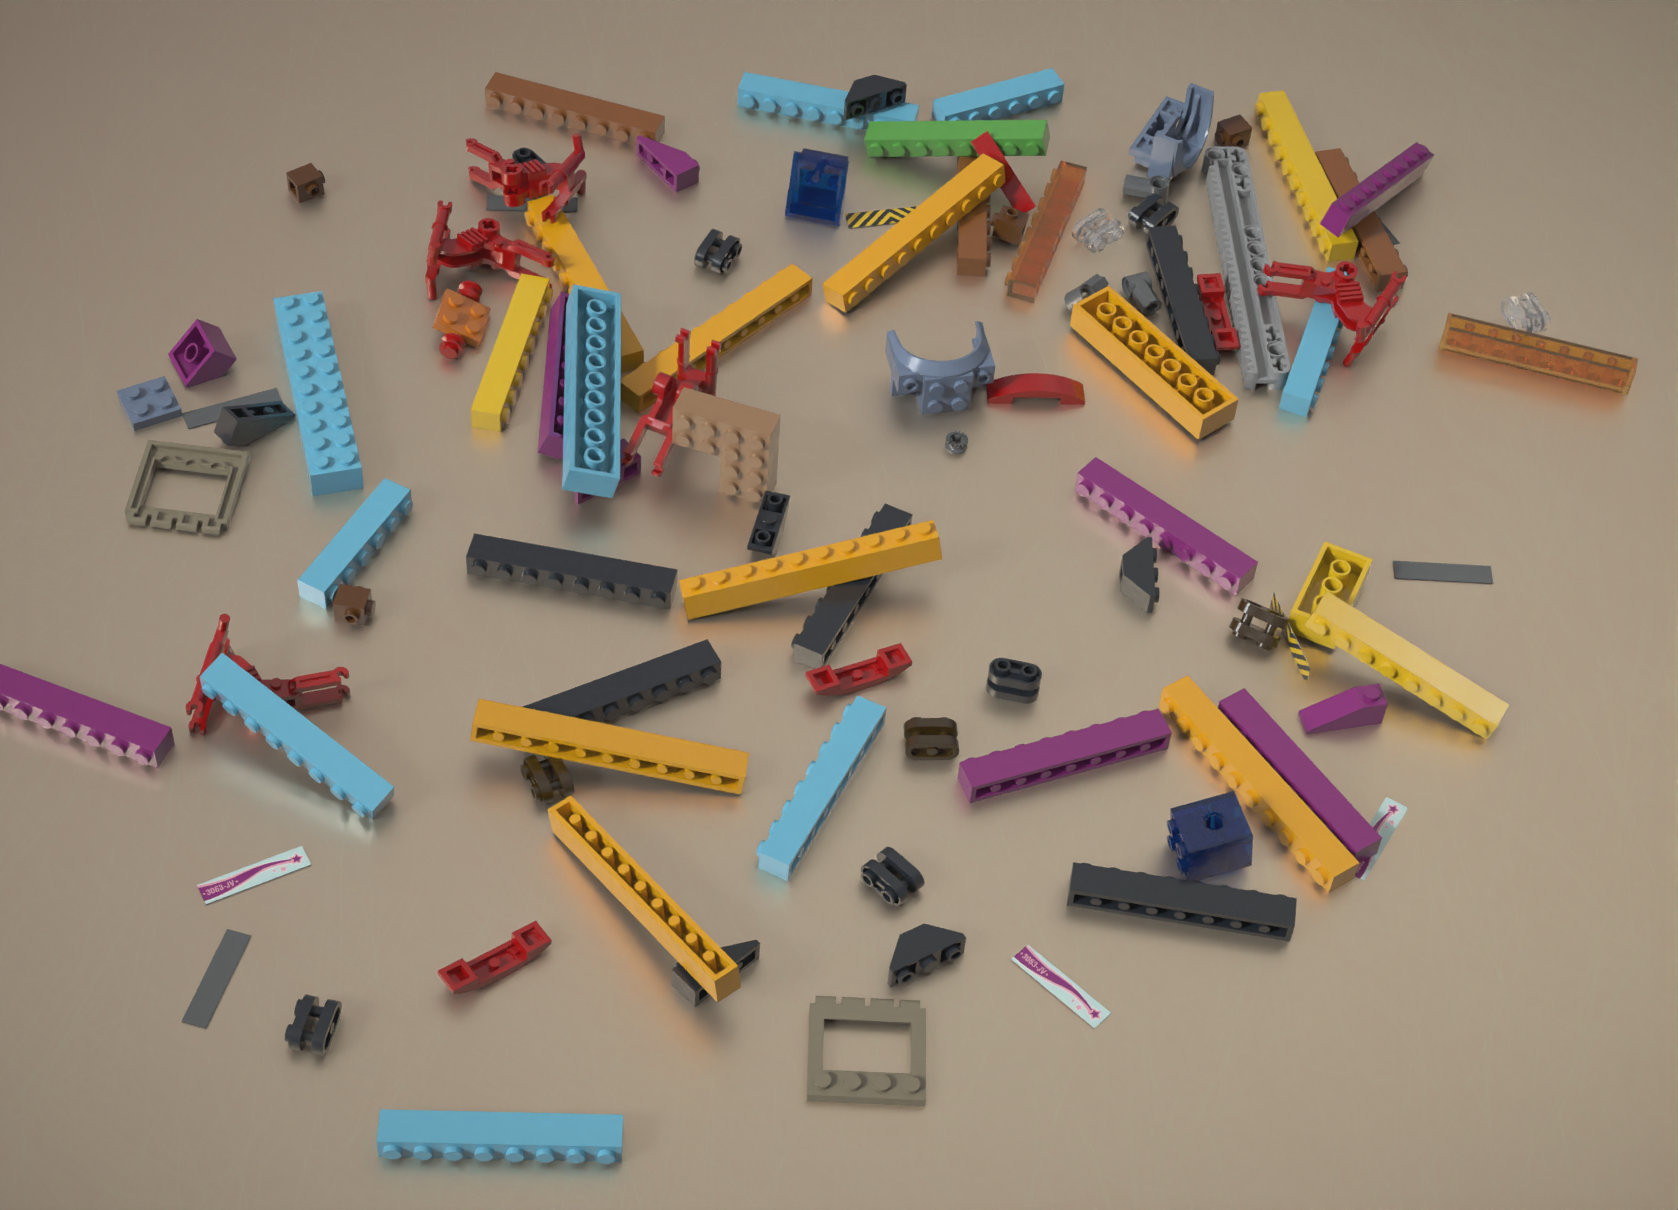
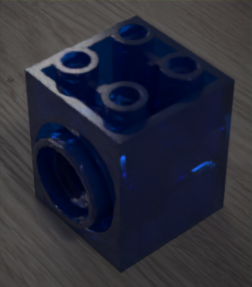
[1167,791,1253,881]

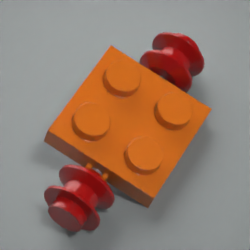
[432,281,491,359]

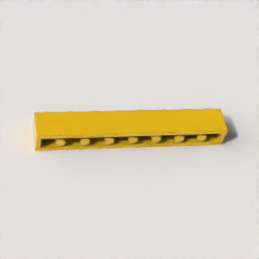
[471,273,553,432]
[1305,591,1509,739]

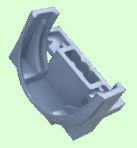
[1129,83,1214,182]
[885,321,995,415]

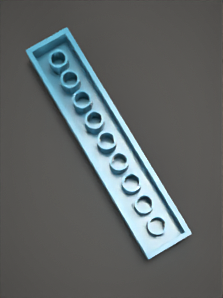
[562,284,621,498]
[273,291,364,496]

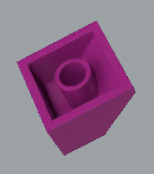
[168,319,237,387]

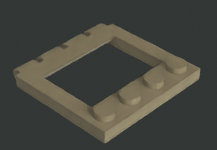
[125,440,250,535]
[807,996,926,1106]

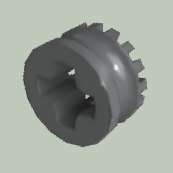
[945,431,968,454]

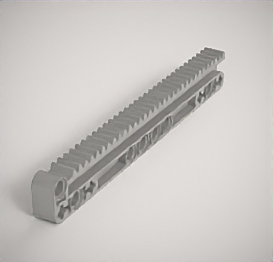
[1201,146,1290,390]

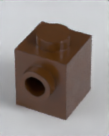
[1214,114,1252,147]
[286,163,325,203]
[991,205,1029,245]
[333,584,376,626]

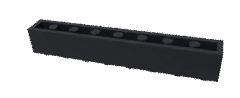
[1146,225,1220,375]
[791,503,913,669]
[466,533,678,609]
[523,639,722,723]
[1067,862,1297,942]

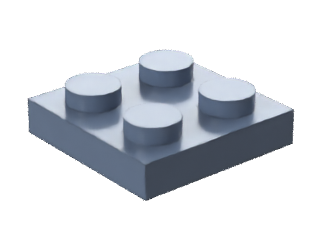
[117,376,182,431]

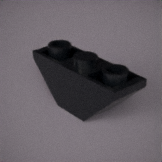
[843,75,907,120]
[747,490,790,555]
[1119,537,1160,613]
[887,923,966,987]

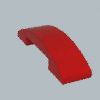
[1197,273,1240,351]
[986,373,1085,405]
[805,643,913,696]
[438,921,552,994]

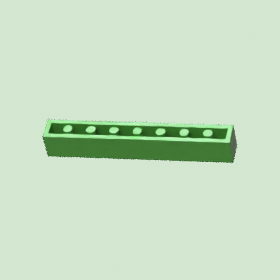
[864,120,1050,157]

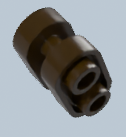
[1229,598,1289,651]
[903,717,959,760]
[520,755,575,805]

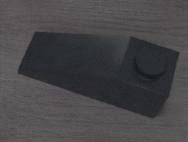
[214,401,296,447]
[672,940,760,1007]

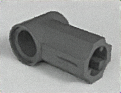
[1122,174,1169,205]
[1122,271,1162,316]
[1064,274,1109,311]

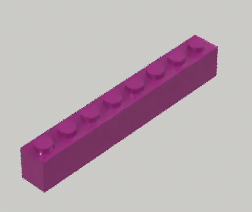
[1320,142,1434,238]
[537,292,570,460]
[1075,457,1258,595]
[0,664,175,768]
[1218,688,1382,863]
[957,708,1172,803]

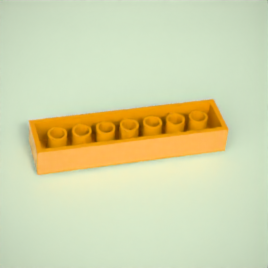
[1070,286,1239,440]

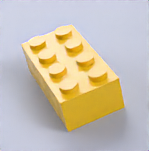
[1288,541,1373,649]

